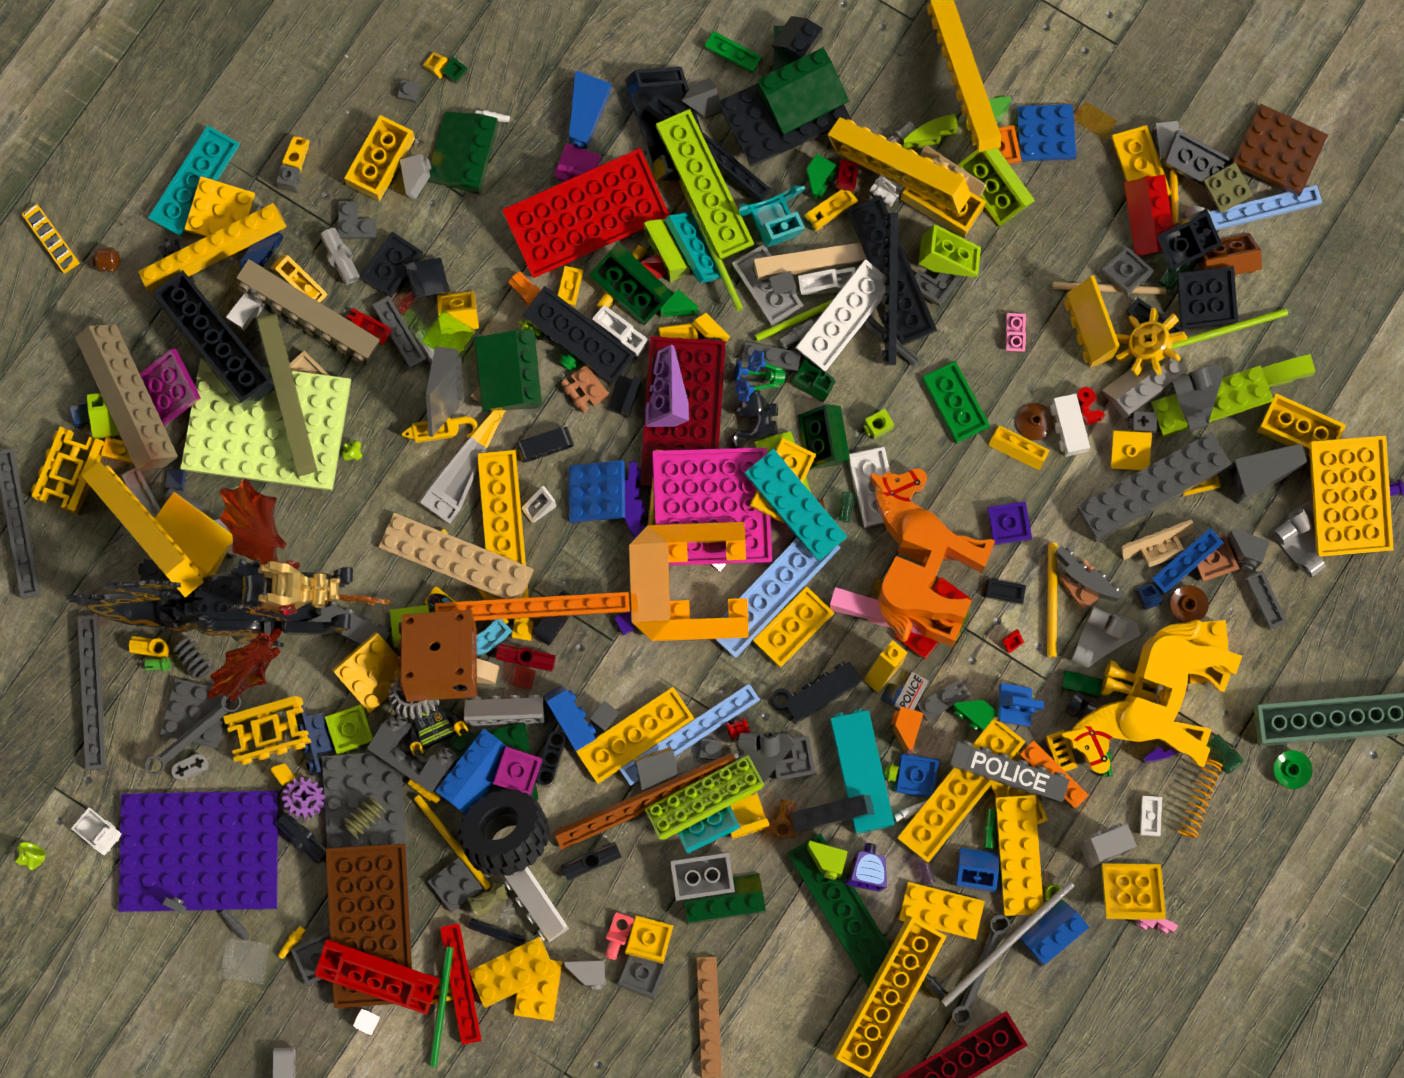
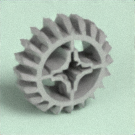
[388,677,439,720]

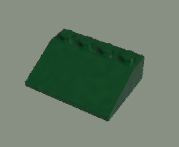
[757,47,849,135]
[427,112,499,194]
[475,329,542,411]

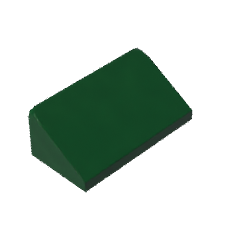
[1061,670,1103,698]

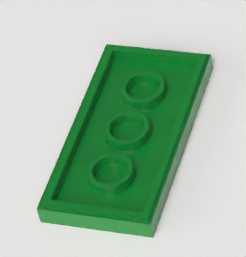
[921,361,990,444]

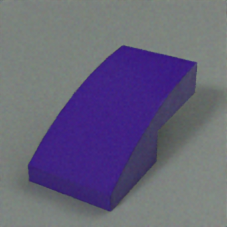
[1142,747,1179,763]

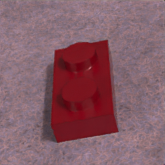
[836,159,859,192]

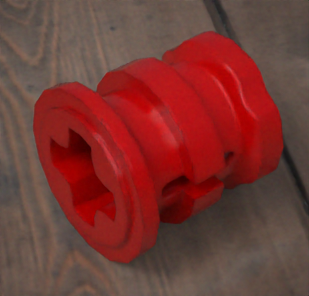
[726,717,750,741]

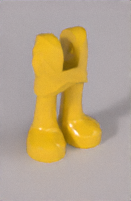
[1101,660,1159,702]

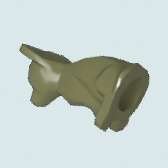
[468,882,511,919]

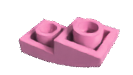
[1006,313,1026,352]
[1133,919,1178,934]

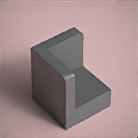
[769,271,797,295]
[590,701,620,732]

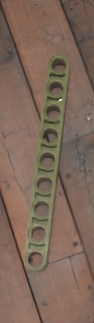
[257,312,318,477]

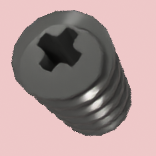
[173,636,215,679]

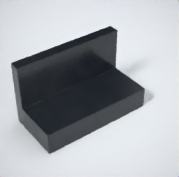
[607,375,642,418]

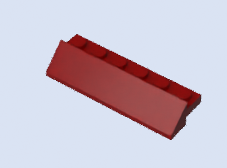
[314,940,439,1015]

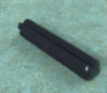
[468,919,525,946]

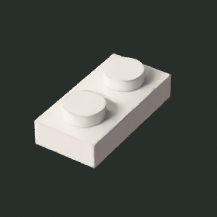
[1140,796,1162,837]

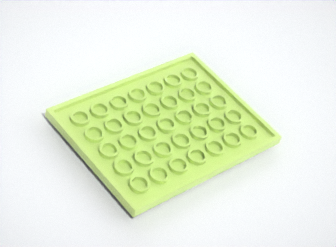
[181,358,351,491]

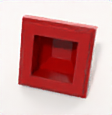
[1002,629,1024,653]

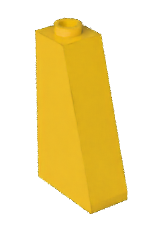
[863,640,908,693]

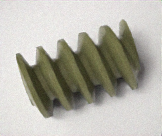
[344,796,387,839]

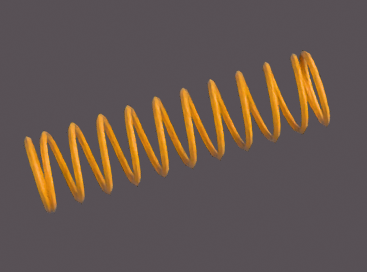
[1177,759,1223,838]

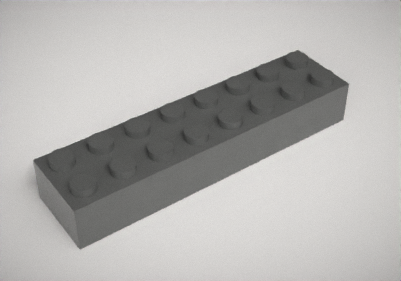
[1077,432,1231,542]

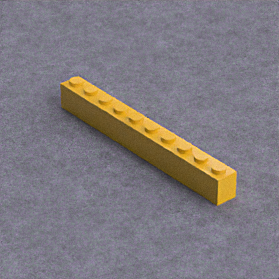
[927,0,1001,152]

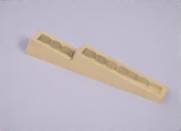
[753,243,866,281]

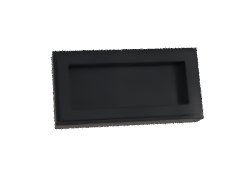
[985,578,1026,605]

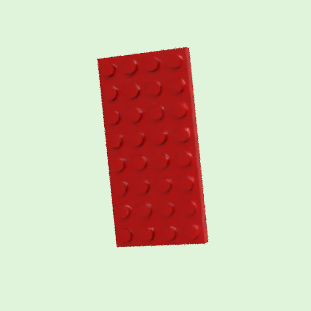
[502,147,670,278]

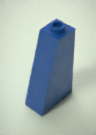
[569,71,612,149]

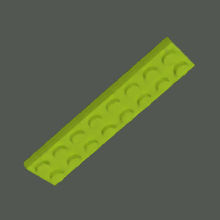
[655,109,754,259]

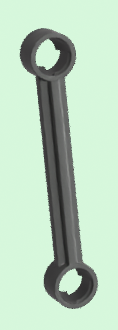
[145,692,241,775]
[951,915,1010,1027]

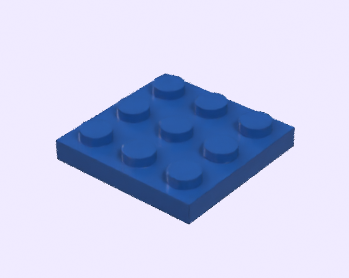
[1016,104,1076,162]
[569,460,625,523]

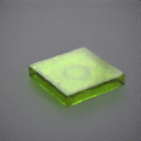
[422,310,475,355]

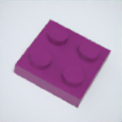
[492,746,542,795]

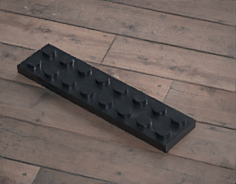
[847,195,938,345]

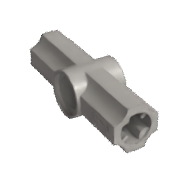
[320,228,360,285]

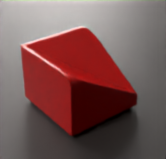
[641,254,667,279]

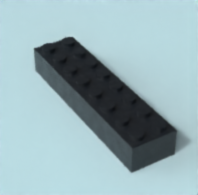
[152,270,275,411]

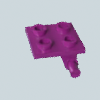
[553,143,601,181]

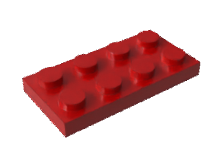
[894,577,972,660]

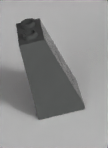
[1228,443,1308,504]

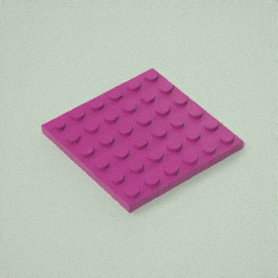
[652,448,772,566]

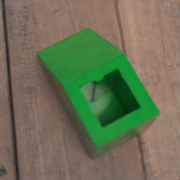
[806,154,837,201]
[952,700,998,733]

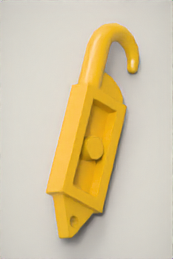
[402,416,478,443]

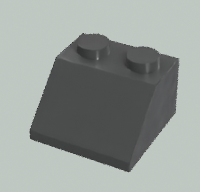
[1226,528,1270,571]

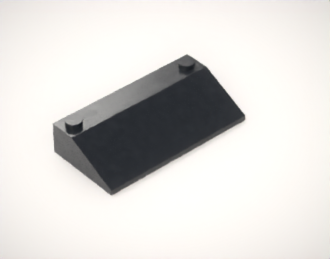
[625,66,702,182]

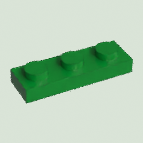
[704,31,762,74]

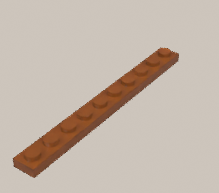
[554,753,736,850]

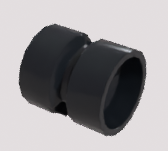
[1064,691,1101,722]

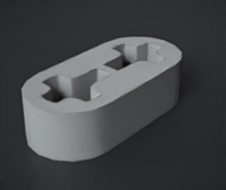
[171,754,208,781]

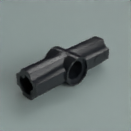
[275,812,326,864]
[561,842,622,881]

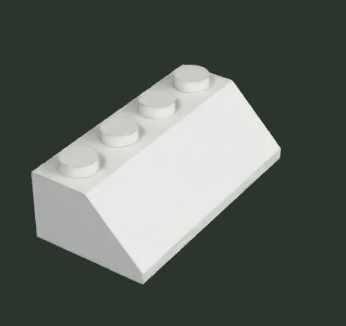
[504,867,569,943]

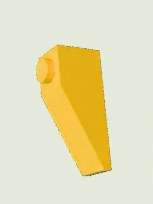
[270,254,328,302]

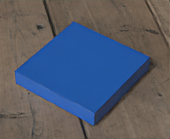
[895,754,940,798]

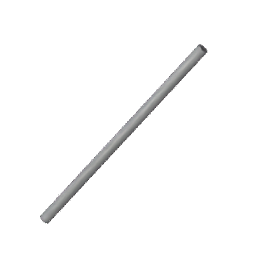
[940,881,1075,1007]

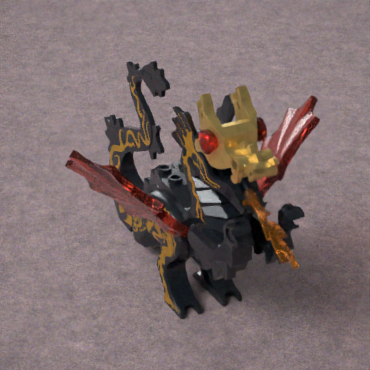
[66,478,390,701]

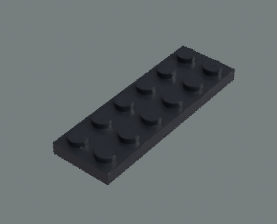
[521,286,635,385]

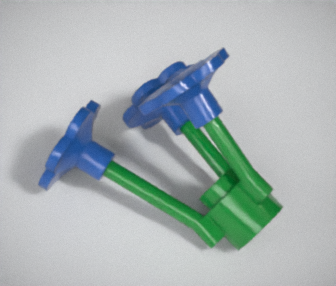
[734,349,785,402]

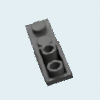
[1054,545,1122,602]

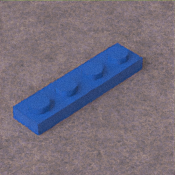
[1152,528,1224,594]

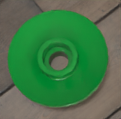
[1273,750,1313,789]

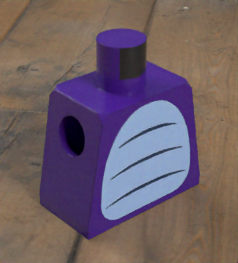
[845,843,887,892]

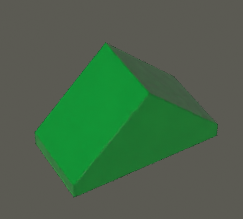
[660,289,698,317]

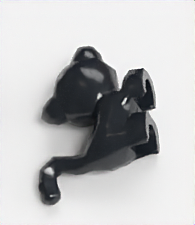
[731,385,778,449]

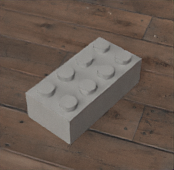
[1080,823,1137,869]

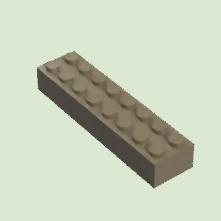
[236,259,380,366]
[75,324,178,471]

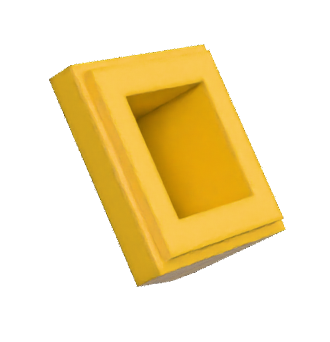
[422,52,449,78]
[271,764,295,787]

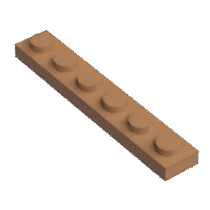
[697,957,722,1078]

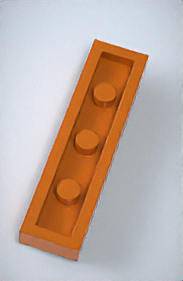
[1019,740,1088,809]

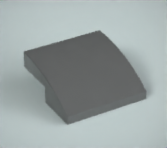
[634,747,678,792]

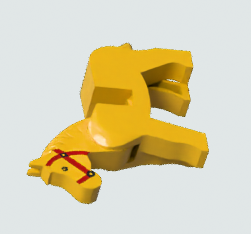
[1060,620,1242,773]

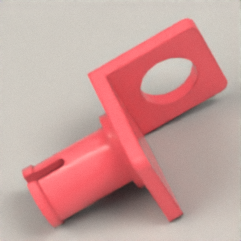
[604,912,634,960]

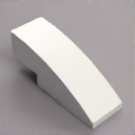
[798,267,856,295]
[226,294,266,331]
[592,305,650,359]

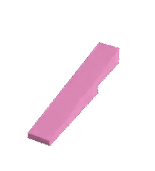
[830,587,948,635]

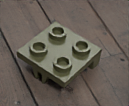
[1203,162,1253,214]

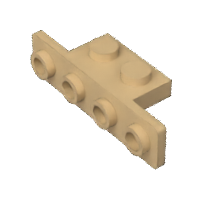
[920,146,986,197]
[1121,520,1194,567]

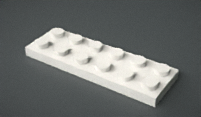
[795,260,885,372]

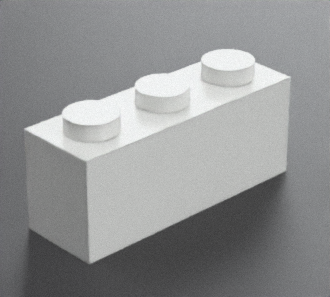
[1050,394,1090,457]

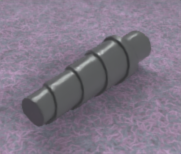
[220,910,250,941]

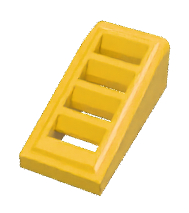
[1045,730,1077,772]

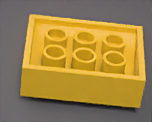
[1064,275,1120,367]
[155,492,236,578]

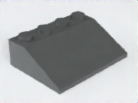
[426,346,463,437]

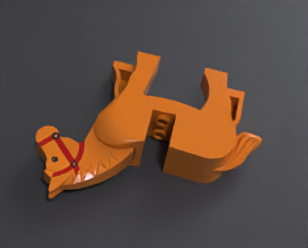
[869,468,995,647]

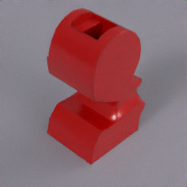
[1077,387,1106,426]

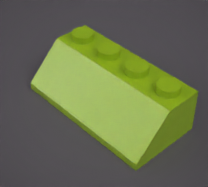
[957,148,1035,227]

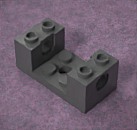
[367,714,460,793]

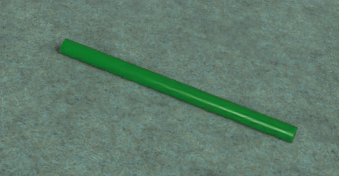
[429,946,454,1067]

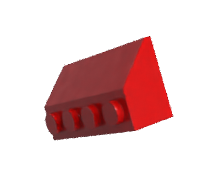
[1124,174,1173,256]

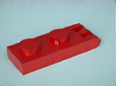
[346,308,393,346]

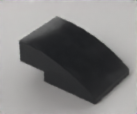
[1156,209,1222,270]

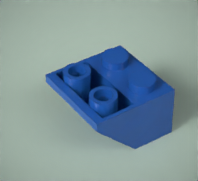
[955,848,999,893]

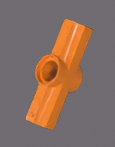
[508,272,541,307]

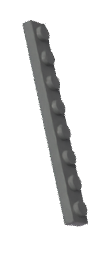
[0,448,41,600]
[78,615,107,771]

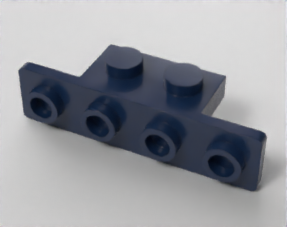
[291,705,334,777]

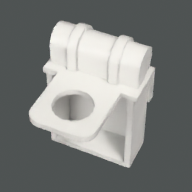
[870,175,906,207]
[71,807,122,856]

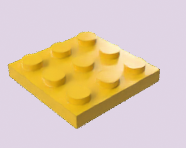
[185,176,255,237]
[332,632,401,713]
[1101,863,1166,920]

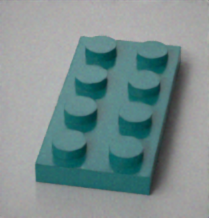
[665,212,722,284]

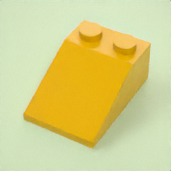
[1188,620,1228,684]

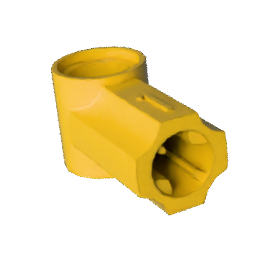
[129,636,170,659]

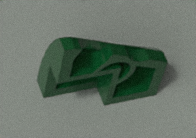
[791,358,836,402]

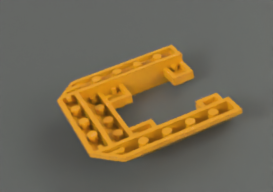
[629,522,749,641]

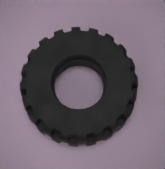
[458,789,550,877]

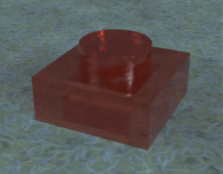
[513,666,536,690]

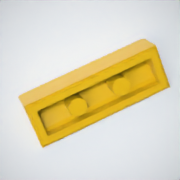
[989,425,1050,470]

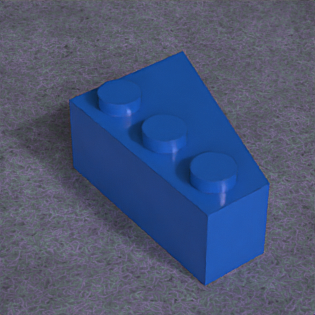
[543,685,596,751]

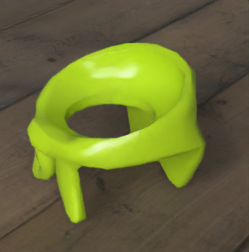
[15,842,46,870]

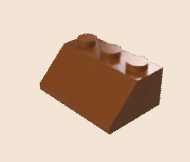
[1198,233,1262,276]

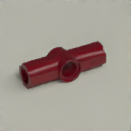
[496,643,556,672]

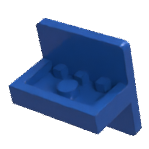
[998,683,1044,727]

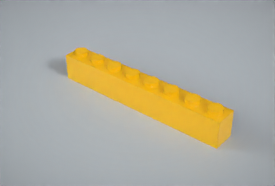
[138,203,287,295]

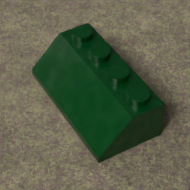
[588,242,673,325]
[684,873,766,925]

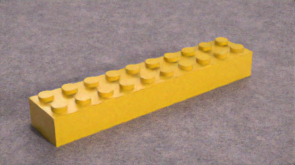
[82,461,203,597]

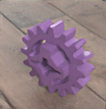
[282,777,325,820]

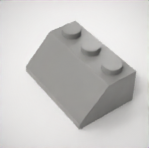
[670,851,735,901]

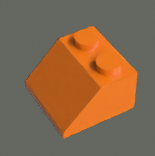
[891,706,923,755]

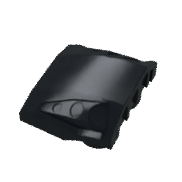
[404,258,452,300]

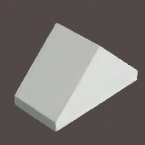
[521,486,556,523]

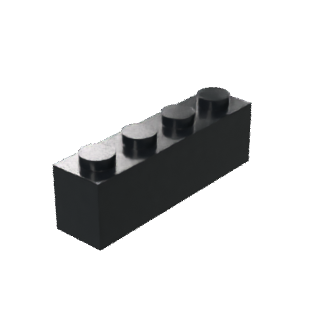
[790,794,875,832]

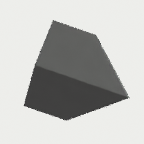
[682,78,722,118]

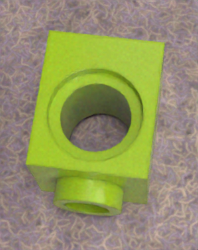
[863,409,895,440]

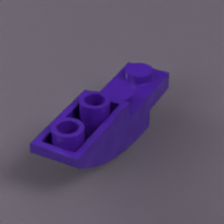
[625,462,646,539]

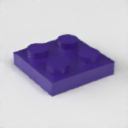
[987,501,1032,545]

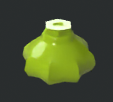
[341,440,363,461]

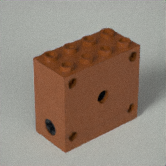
[398,610,477,702]

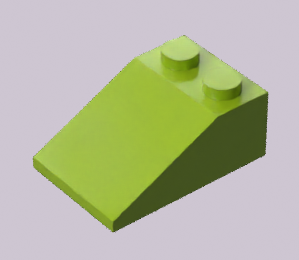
[919,224,981,278]

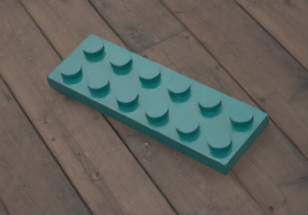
[148,125,240,238]
[744,449,848,562]

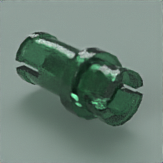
[838,492,855,523]

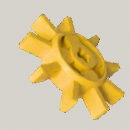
[1116,308,1187,376]

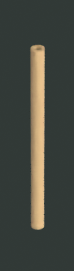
[1052,282,1166,295]

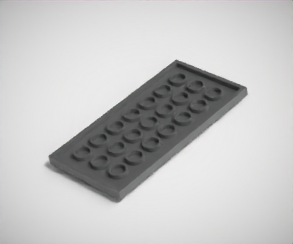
[322,752,411,907]

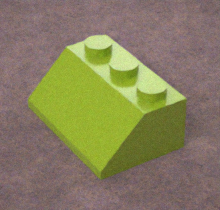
[644,219,690,282]

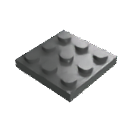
[160,678,232,749]

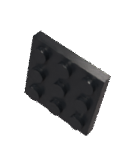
[1176,265,1238,329]

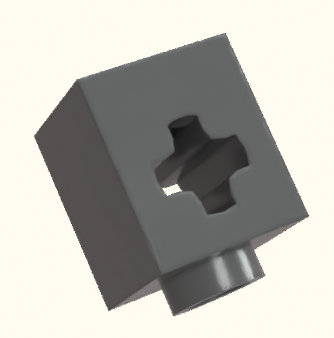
[277,165,302,193]
[1128,411,1157,436]

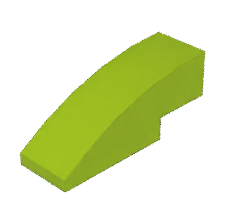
[902,114,958,149]
[1262,354,1316,387]

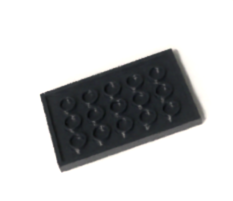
[718,84,852,168]

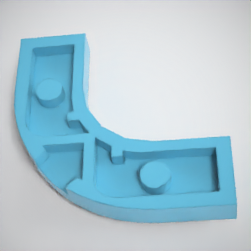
[477,620,513,656]

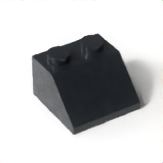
[771,16,823,61]

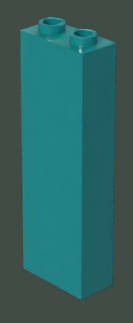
[830,708,895,835]

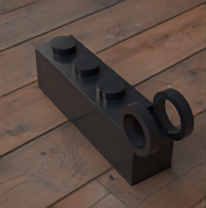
[771,661,862,724]

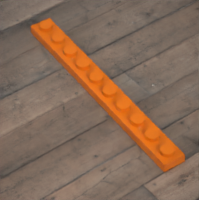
[435,592,630,621]

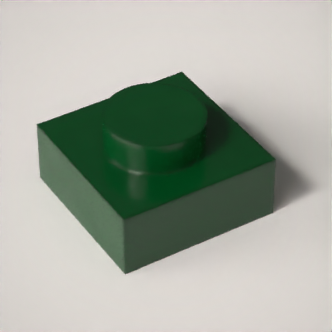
[441,57,468,84]

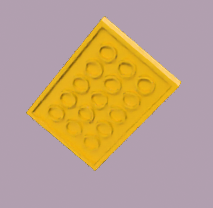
[1309,435,1394,557]

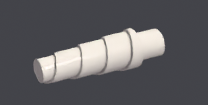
[476,110,510,122]
[893,801,927,822]

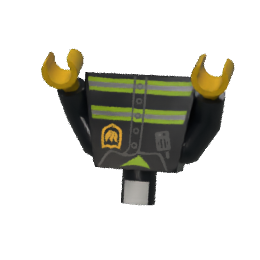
[410,706,468,756]

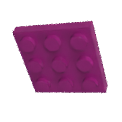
[139,349,201,426]

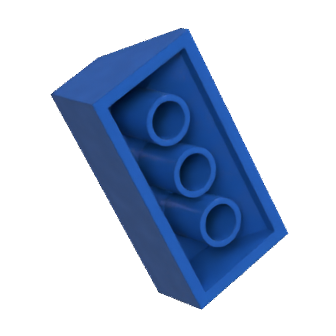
[436,729,507,814]

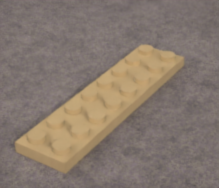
[379,513,534,599]

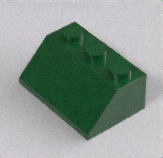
[798,404,850,470]

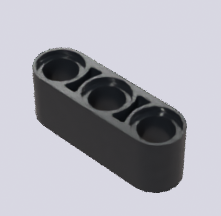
[516,427,574,463]
[533,590,571,646]
[537,730,566,788]

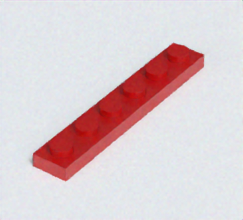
[440,923,482,1045]

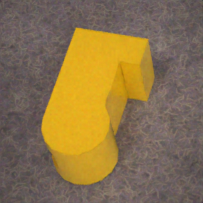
[282,136,309,171]

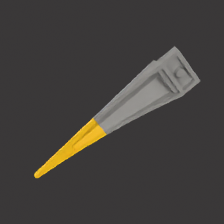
[418,410,505,524]

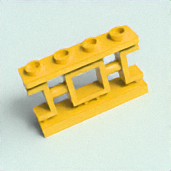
[31,426,104,515]
[223,696,311,765]

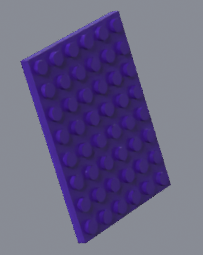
[119,791,279,912]

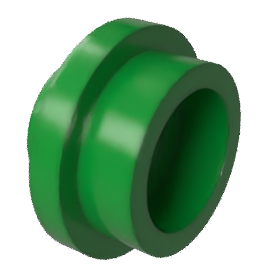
[559,353,577,370]

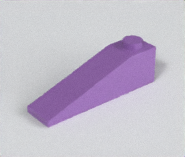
[645,345,689,427]

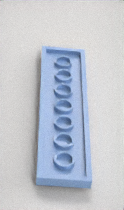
[715,538,841,659]

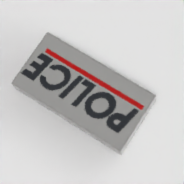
[894,672,929,710]

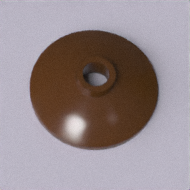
[1016,403,1054,440]
[1170,585,1209,623]

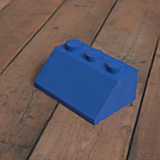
[1019,899,1089,966]

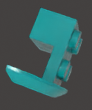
[738,185,805,248]

